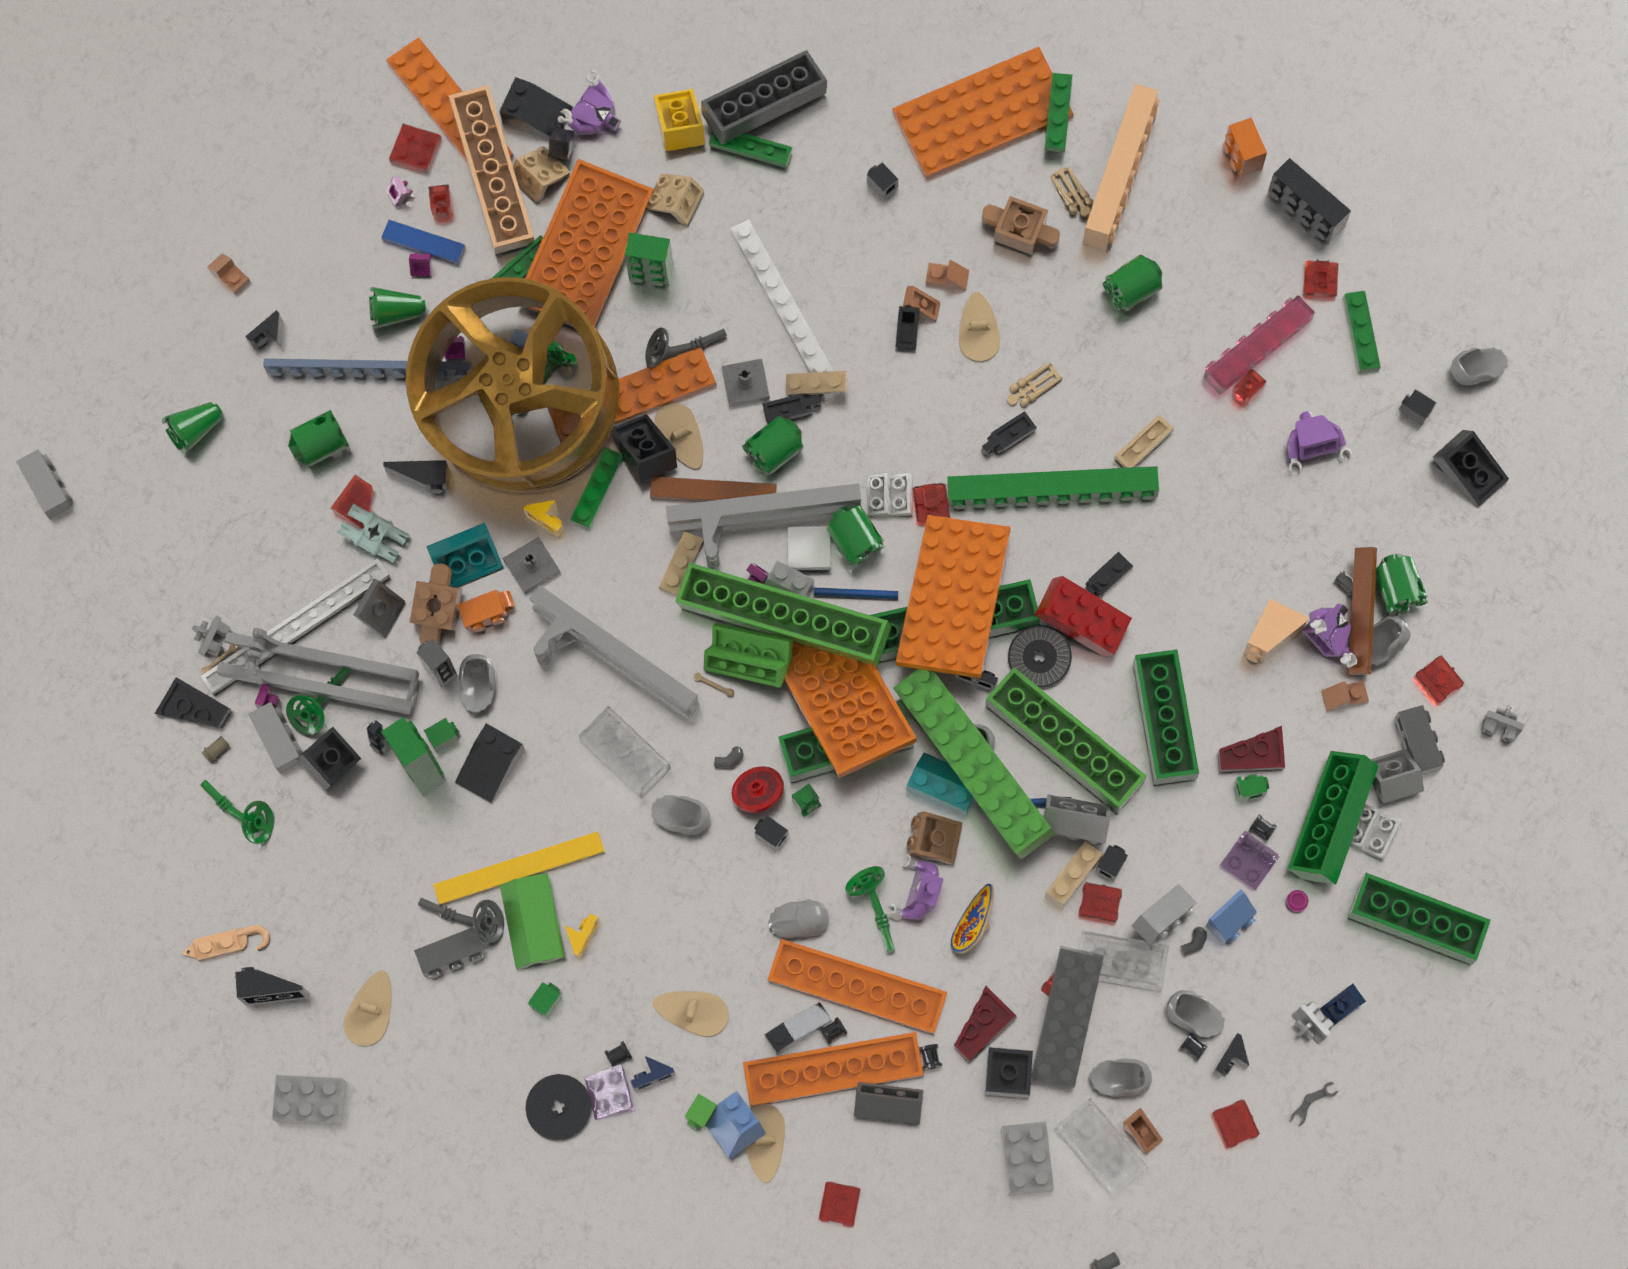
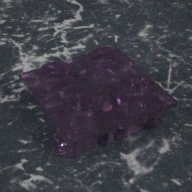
[1220,831,1280,890]
[584,1064,633,1120]

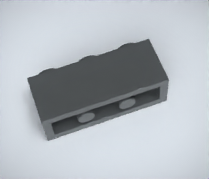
[416,638,457,687]
[1395,705,1445,775]
[414,927,487,979]
[854,1082,924,1124]

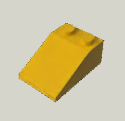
[653,89,705,151]

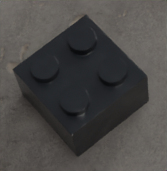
[296,727,362,791]
[985,1047,1033,1099]

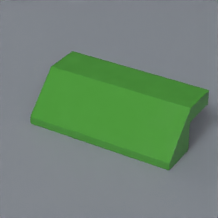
[704,623,793,687]
[500,873,565,969]

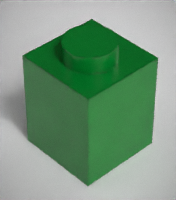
[423,718,459,753]
[527,982,562,1019]

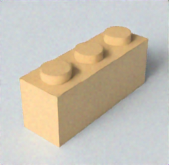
[1045,841,1103,909]

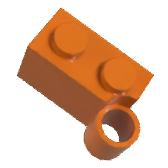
[457,590,515,633]

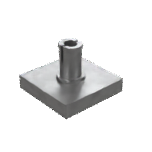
[721,359,770,407]
[503,537,561,594]
[353,579,405,637]

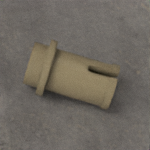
[202,736,230,762]

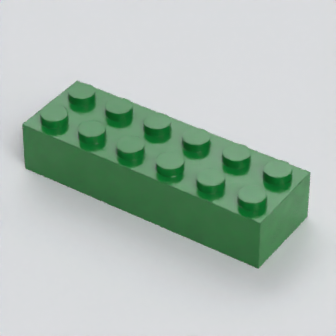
[1133,649,1199,785]
[778,700,914,782]
[381,717,444,796]
[1288,751,1379,885]
[1348,873,1491,965]

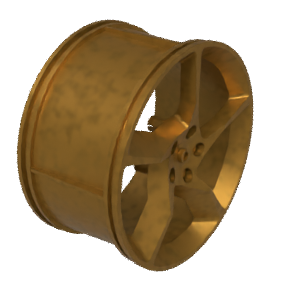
[406,277,619,491]

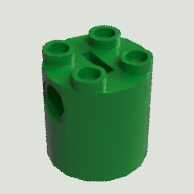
[1102,254,1163,311]
[288,410,349,467]
[742,416,803,475]
[826,506,885,565]
[1376,554,1428,615]

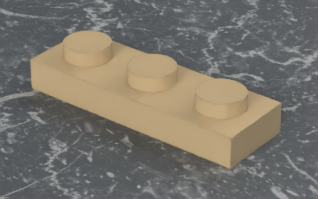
[786,371,848,396]
[1114,415,1174,468]
[659,531,704,596]

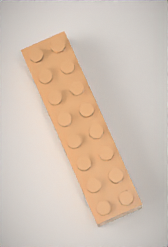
[1083,84,1160,251]
[449,85,534,255]

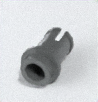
[1334,571,1353,596]
[1090,1252,1120,1269]

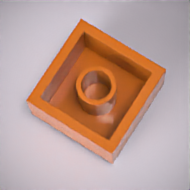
[1223,117,1267,177]

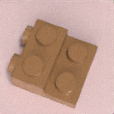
[906,811,963,865]

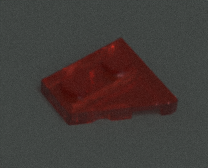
[331,475,372,530]

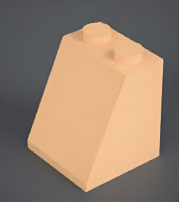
[1243,599,1309,663]

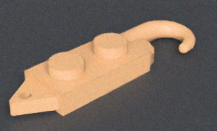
[182,925,269,962]

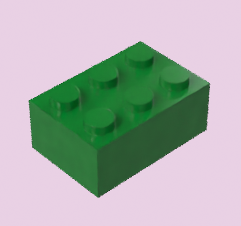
[624,232,674,286]

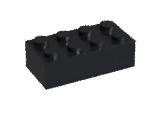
[1268,158,1351,243]

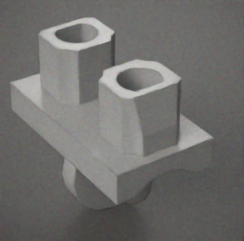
[192,615,231,656]
[1482,705,1525,743]
[1292,1001,1334,1044]

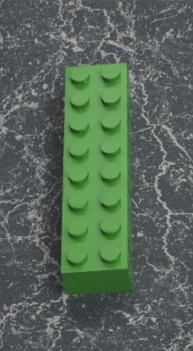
[985,667,1147,813]

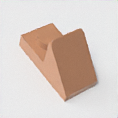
[207,254,250,295]
[925,260,969,290]
[903,285,940,321]
[1321,681,1369,712]
[1123,1108,1163,1154]

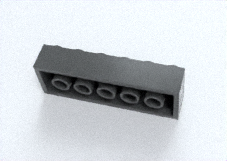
[701,50,827,145]
[1031,945,1104,1088]

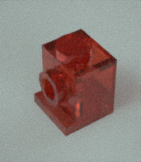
[428,184,453,218]
[1232,368,1267,405]

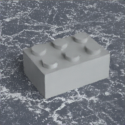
[1043,794,1111,845]
[272,1075,346,1126]
[1001,1122,1054,1196]

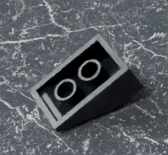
[499,77,573,139]
[610,414,677,483]
[1433,430,1509,506]
[455,723,525,804]
[235,967,310,1005]

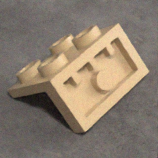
[513,146,570,202]
[646,173,704,225]

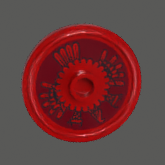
[731,766,784,813]

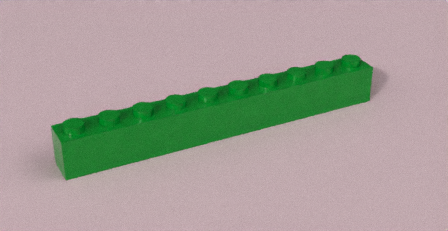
[947,466,1159,509]

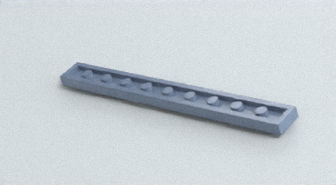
[263,358,473,379]

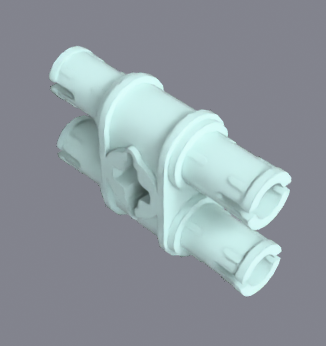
[337,504,409,563]

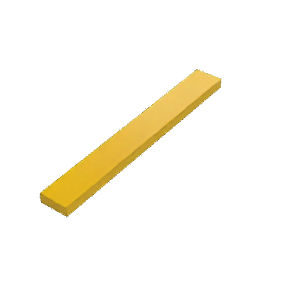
[433,831,605,906]

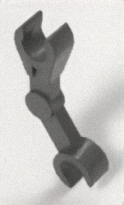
[1290,1082,1338,1126]

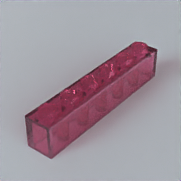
[1203,295,1315,395]

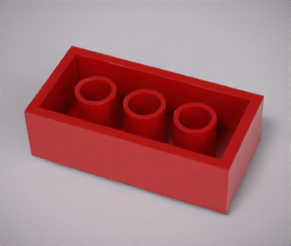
[1035,576,1132,657]

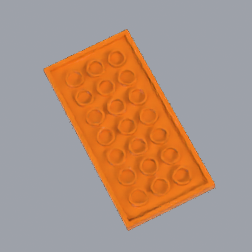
[892,46,1074,179]
[525,159,654,328]
[896,515,1011,678]
[784,642,917,778]

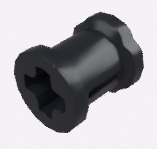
[1249,813,1278,841]
[819,1017,847,1045]
[1180,1033,1209,1061]
[604,1041,632,1069]
[919,1044,942,1070]

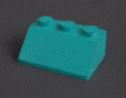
[426,522,503,587]
[906,752,974,816]

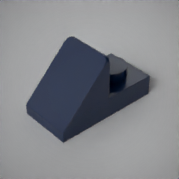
[1320,984,1366,1025]
[630,1056,676,1092]

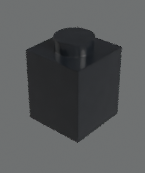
[548,127,575,160]
[867,162,899,199]
[1401,389,1437,425]
[754,816,789,851]
[1095,845,1128,881]

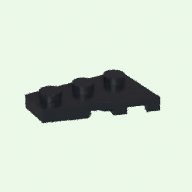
[154,677,231,727]

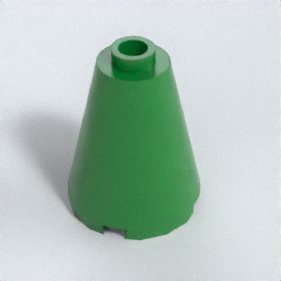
[369,287,426,329]
[162,402,223,454]

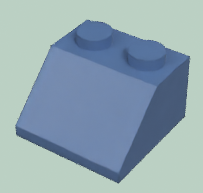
[1205,889,1257,945]
[706,1091,766,1159]

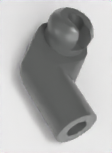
[714,746,744,768]
[1180,927,1207,956]

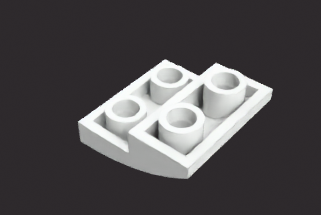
[867,473,913,517]
[788,526,831,570]
[1351,804,1402,861]

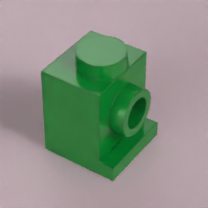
[1235,774,1269,802]
[791,783,822,818]

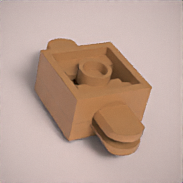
[982,196,1060,255]
[409,564,462,644]

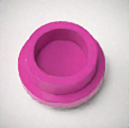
[1286,890,1309,912]

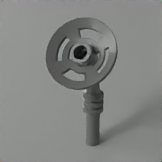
[645,327,727,368]
[418,898,504,943]

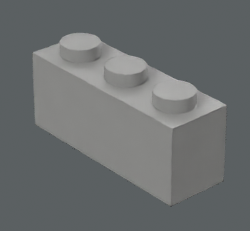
[16,450,71,519]
[248,702,303,773]
[1131,884,1197,945]

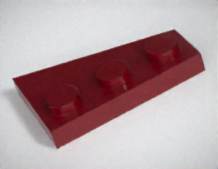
[1218,726,1285,772]
[954,986,1017,1063]

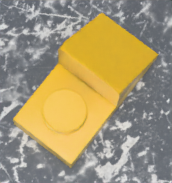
[523,500,564,537]
[565,913,600,959]

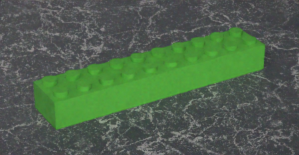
[675,562,891,667]
[893,669,1056,860]

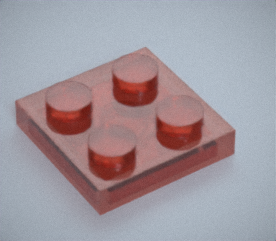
[389,124,442,174]

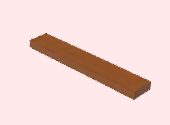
[650,477,777,502]
[1349,547,1377,675]

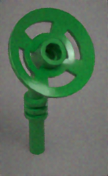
[519,341,577,415]
[286,667,352,735]
[200,780,274,844]
[845,866,895,953]

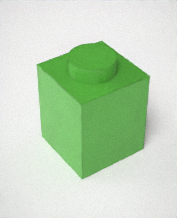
[685,1093,717,1130]

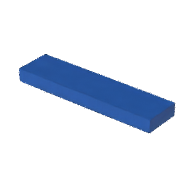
[381,220,465,265]

